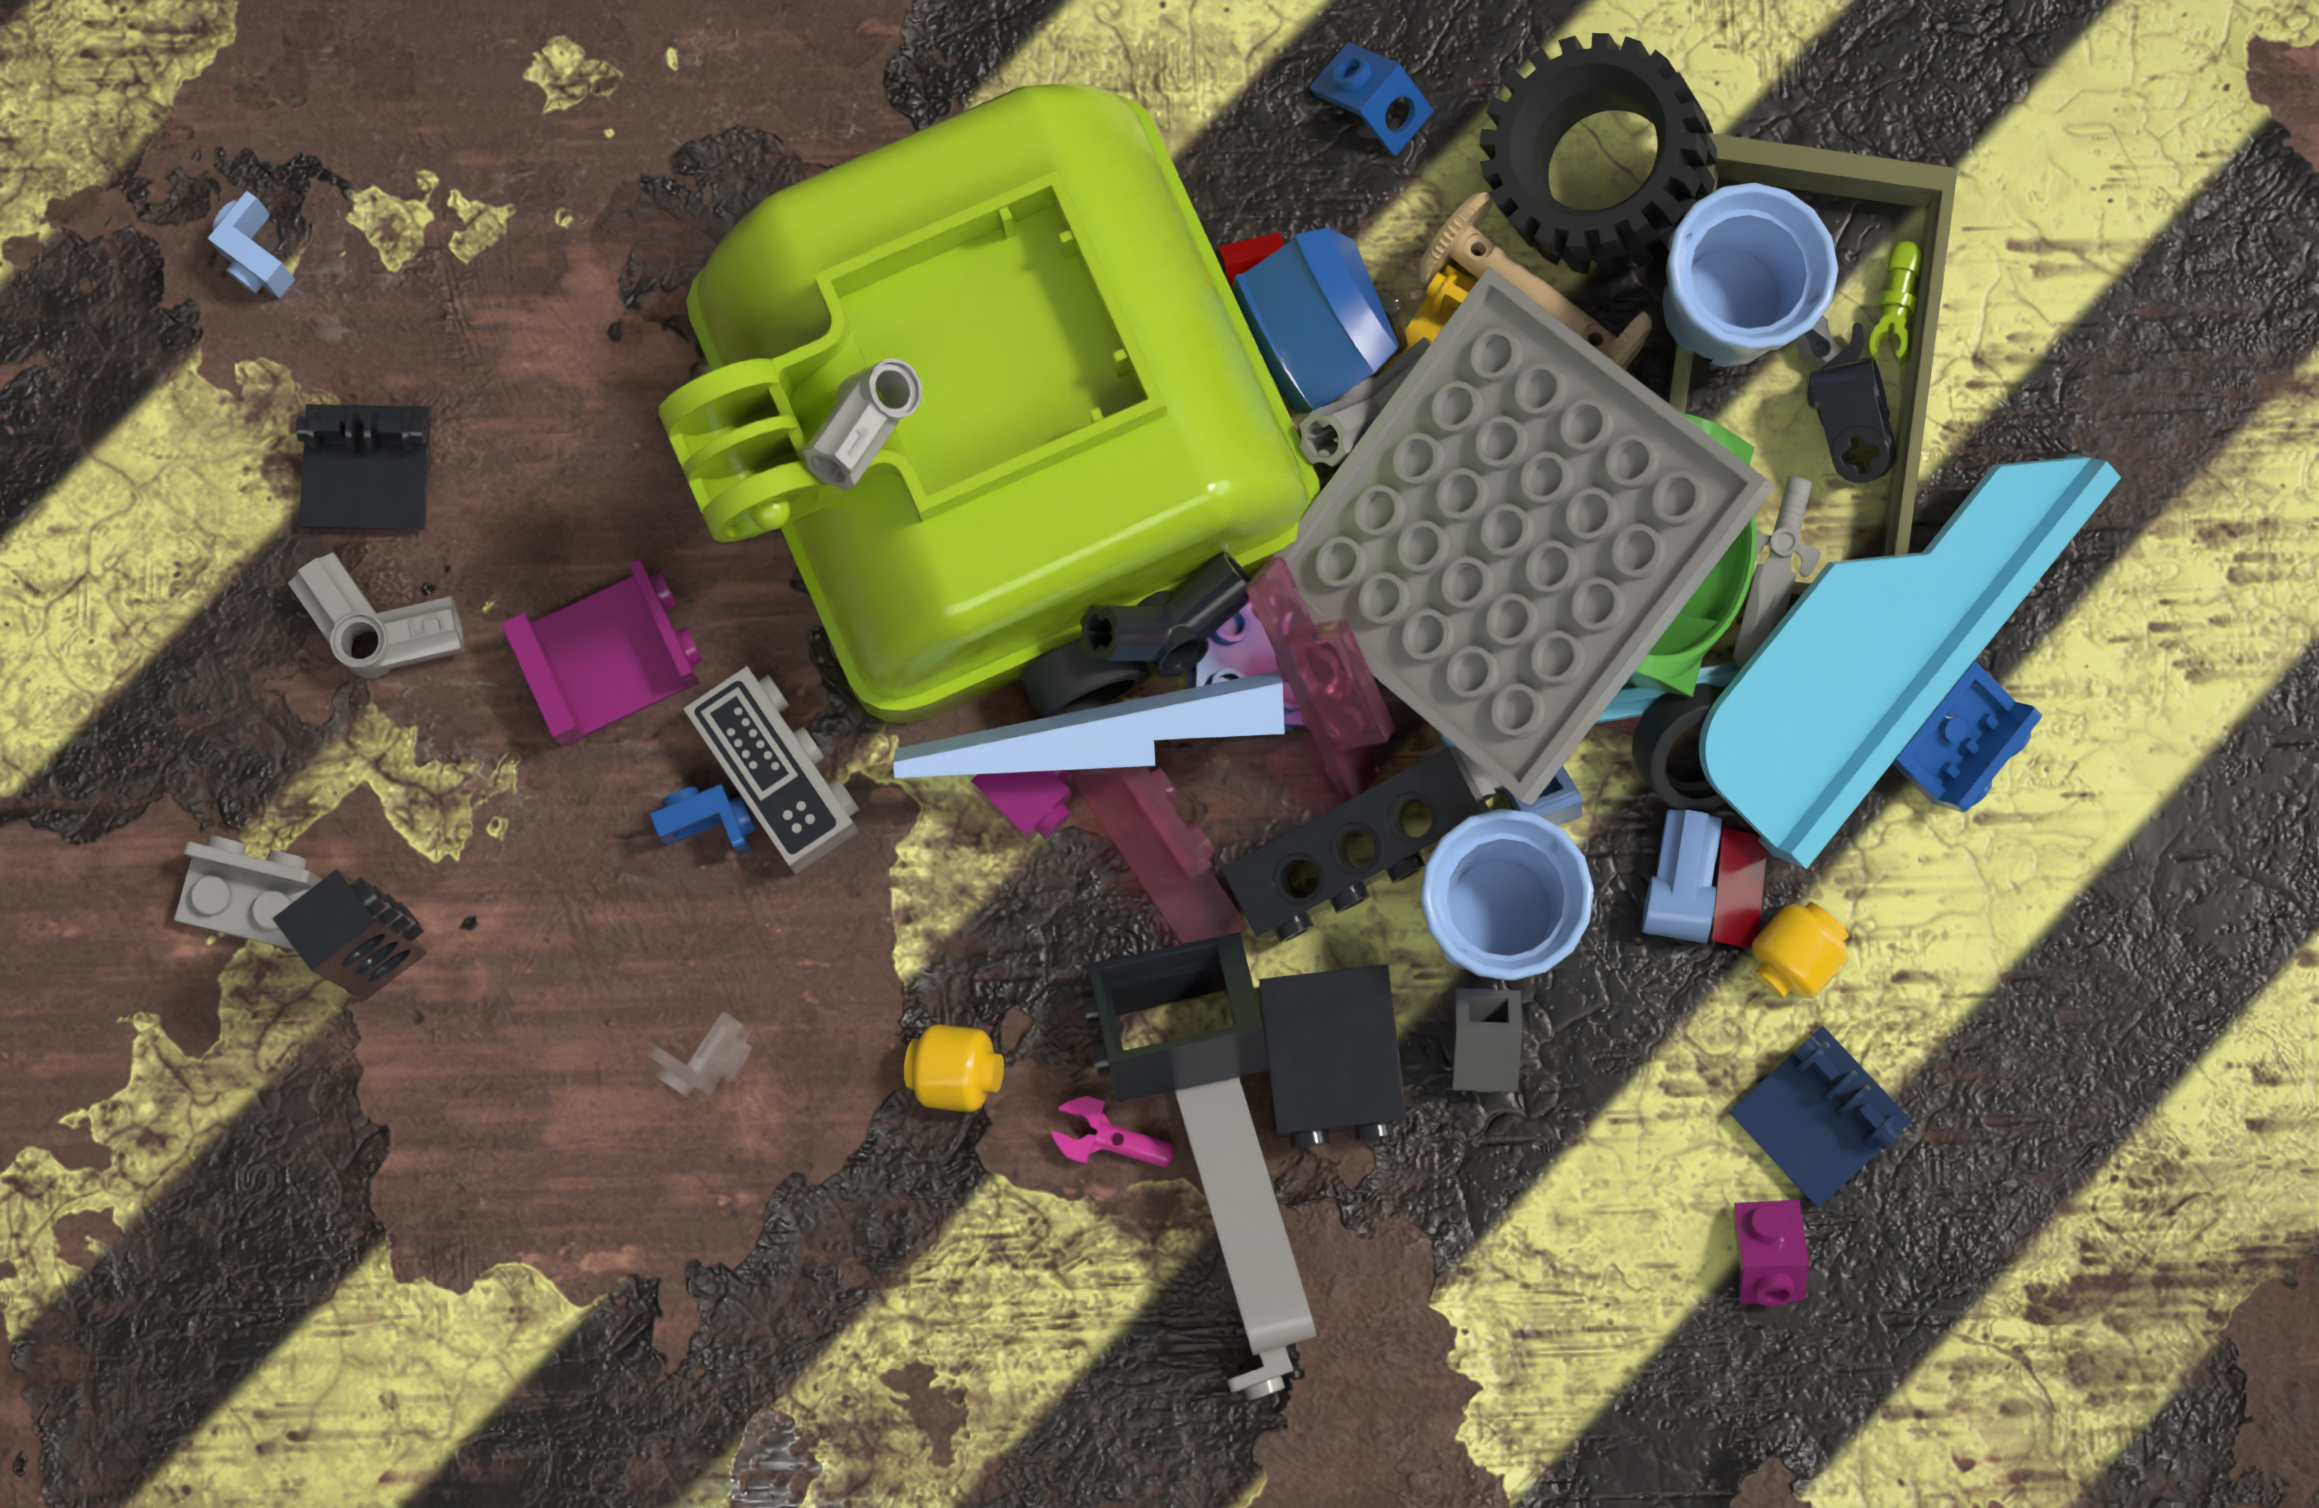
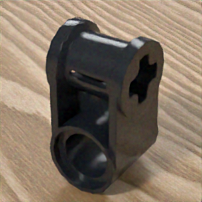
[1810,356,1896,483]

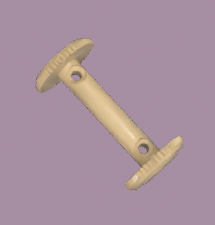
[1419,191,1652,371]

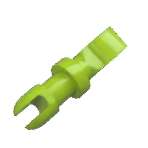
[1869,241,1922,365]

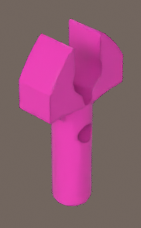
[1051,1096,1174,1168]

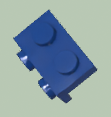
[1892,661,2042,813]

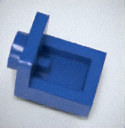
[650,784,756,856]

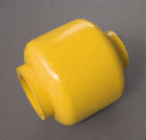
[1752,902,1848,999]
[904,1024,1004,1112]

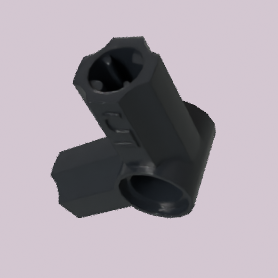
[1080,551,1259,677]

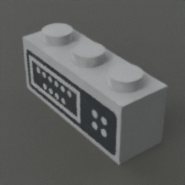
[683,666,860,875]

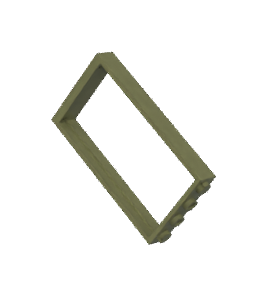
[1666,133,1958,614]

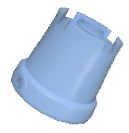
[1662,183,1838,367]
[1420,809,1594,981]

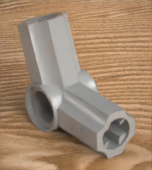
[1299,337,1432,467]
[288,552,465,679]

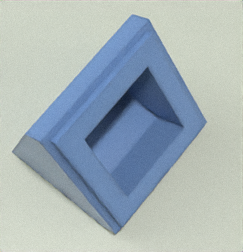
[1503,766,1582,826]

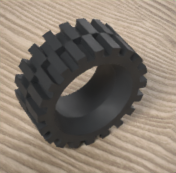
[1479,33,1718,275]

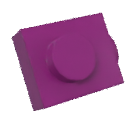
[1733,1200,1809,1307]

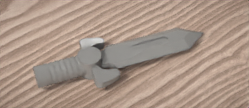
[1733,476,1821,671]

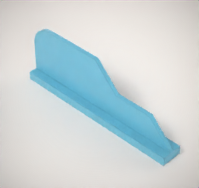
[1699,453,2121,869]

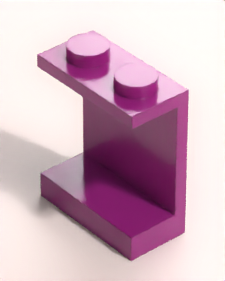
[501,559,703,748]

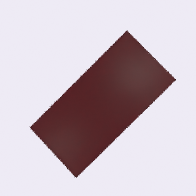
[1712,828,1767,949]

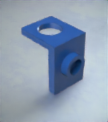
[1310,42,1434,156]

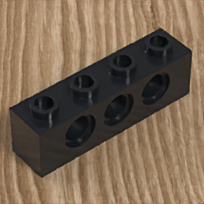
[1222,747,1490,944]
[272,869,427,1000]

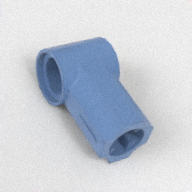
[1642,809,1722,944]

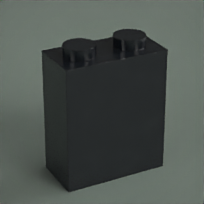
[1259,964,1407,1148]

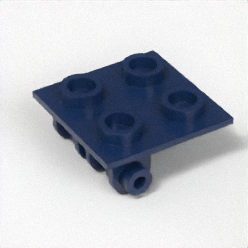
[1728,1026,1912,1209]

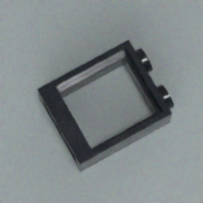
[1081,932,1271,1102]

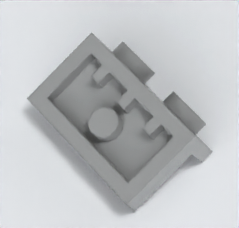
[174,835,323,951]

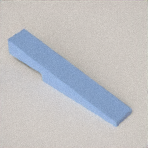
[893,670,1285,778]

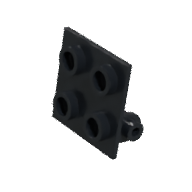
[296,404,432,530]

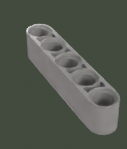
[1174,1077,1317,1355]

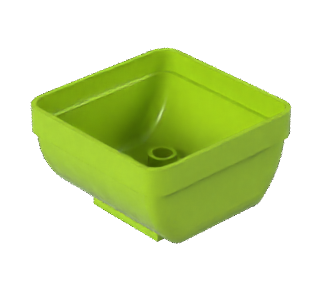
[658,83,1321,724]

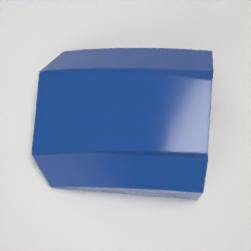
[1231,227,1399,414]

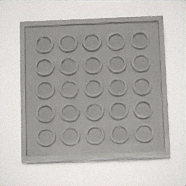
[1258,267,1776,806]

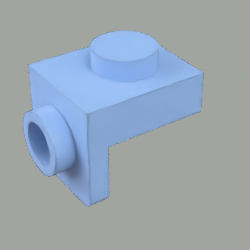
[208,191,295,299]

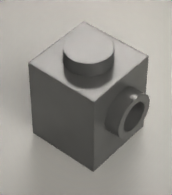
[1452,988,1522,1093]

